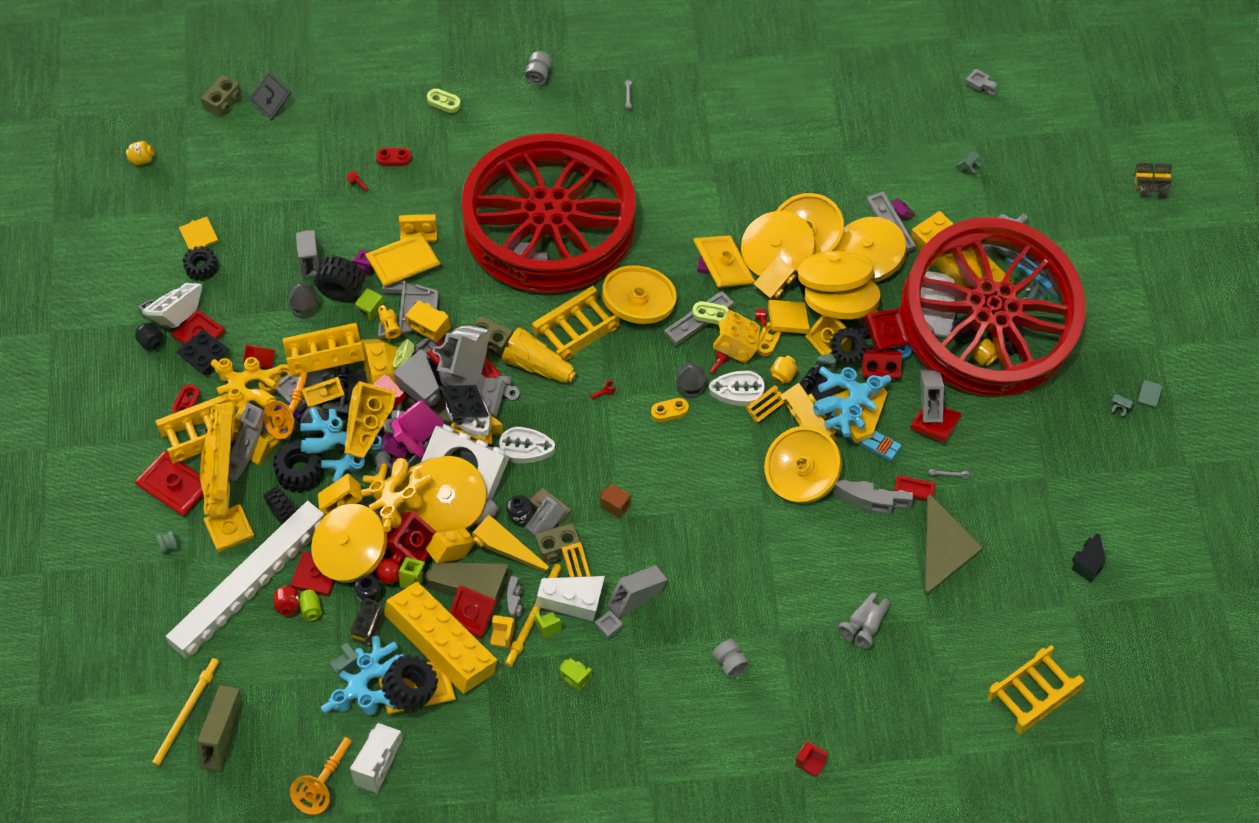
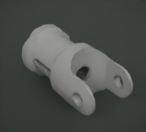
[373,450,393,477]

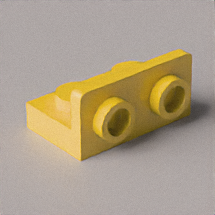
[399,214,438,242]

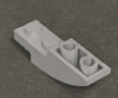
[833,480,913,514]

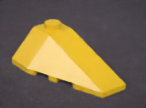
[344,381,396,458]
[472,515,549,573]

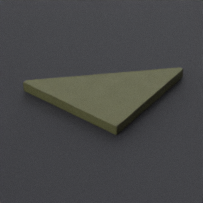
[925,495,983,595]

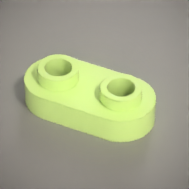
[427,89,461,113]
[693,302,729,325]
[393,339,415,369]

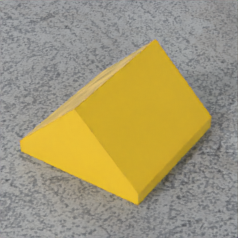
[805,315,852,355]

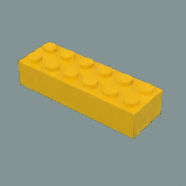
[911,211,1014,306]
[384,581,497,694]

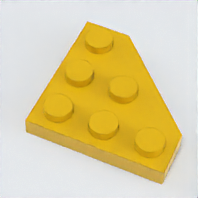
[833,388,887,443]

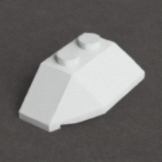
[920,271,956,338]
[142,283,202,328]

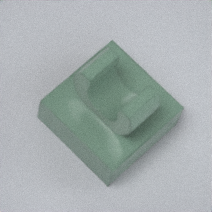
[955,150,981,175]
[1022,283,1048,301]
[1112,394,1134,417]

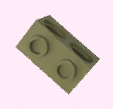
[201,75,242,118]
[473,315,513,357]
[535,523,580,563]

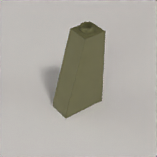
[425,563,509,608]
[197,685,241,771]

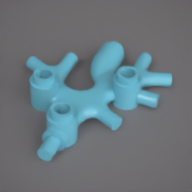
[813,366,891,437]
[300,407,383,483]
[321,636,404,715]

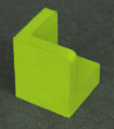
[355,288,384,322]
[534,611,562,639]

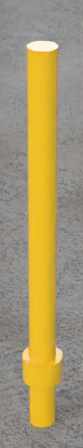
[505,564,562,667]
[152,658,219,767]

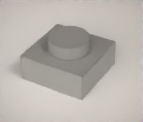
[595,611,623,639]

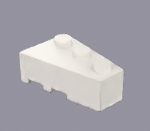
[535,576,605,621]
[350,723,403,794]

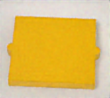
[179,217,219,251]

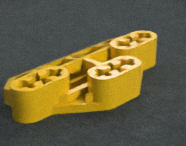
[200,402,235,517]

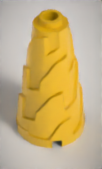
[502,327,576,383]

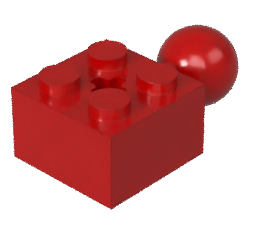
[376,511,437,584]

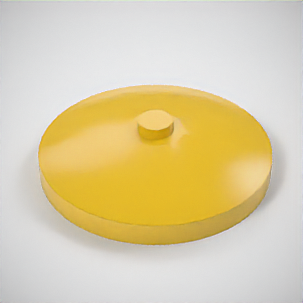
[776,193,845,254]
[741,211,815,277]
[835,217,907,282]
[798,251,873,292]
[602,265,676,324]
[805,280,880,319]
[764,426,842,504]
[410,456,487,532]
[311,504,387,583]

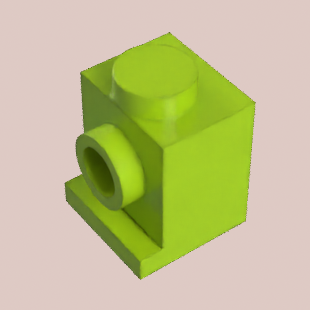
[399,557,425,588]
[560,658,592,692]

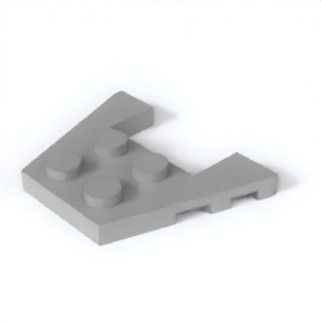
[378,280,439,340]

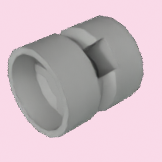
[524,52,552,85]
[712,639,750,678]

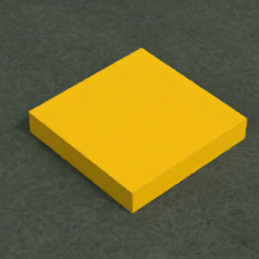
[767,300,810,334]
[203,504,255,553]

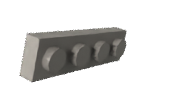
[866,191,916,253]
[664,291,734,346]

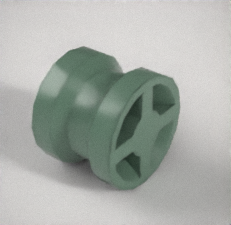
[157,530,178,554]

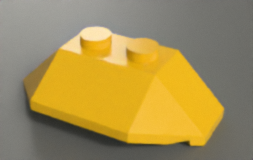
[359,339,401,390]

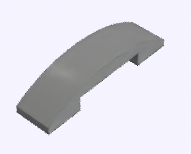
[229,403,264,481]

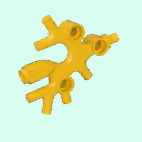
[211,357,282,423]
[361,458,434,532]

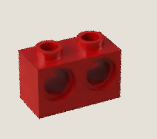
[862,350,902,380]

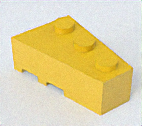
[780,383,838,441]

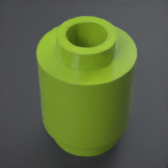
[299,590,322,621]

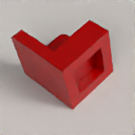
[243,344,275,368]
[795,741,828,777]

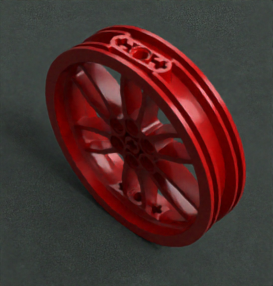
[462,133,635,293]
[900,217,1085,397]

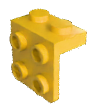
[713,310,760,364]

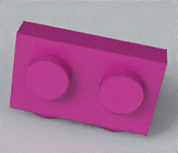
[391,401,444,458]

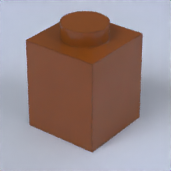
[600,483,631,518]

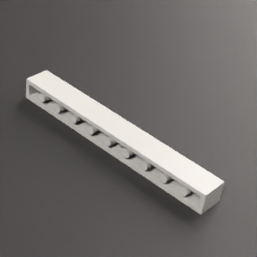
[166,501,325,659]

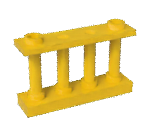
[532,286,620,360]
[283,323,365,376]
[155,393,242,464]
[988,645,1085,735]

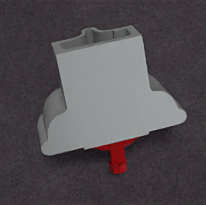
[433,325,491,386]

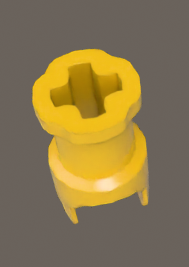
[378,305,402,339]

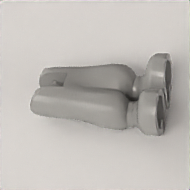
[837,592,891,649]

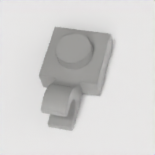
[965,68,998,96]

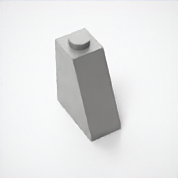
[296,230,320,279]
[393,349,440,407]
[920,371,944,422]
[607,565,667,619]

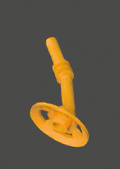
[264,372,308,439]
[290,737,352,815]

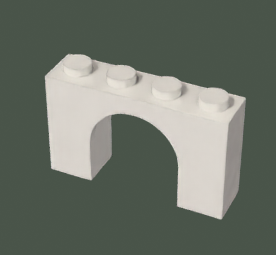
[421,424,510,499]

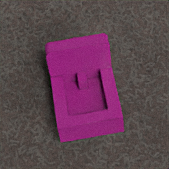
[352,249,373,275]
[382,432,407,465]

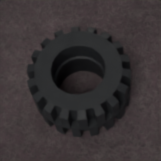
[314,256,365,302]
[273,439,324,493]
[381,654,438,712]

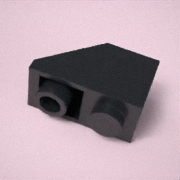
[1072,533,1106,583]

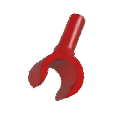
[347,171,369,191]
[755,309,767,327]
[709,351,728,374]
[590,380,616,399]

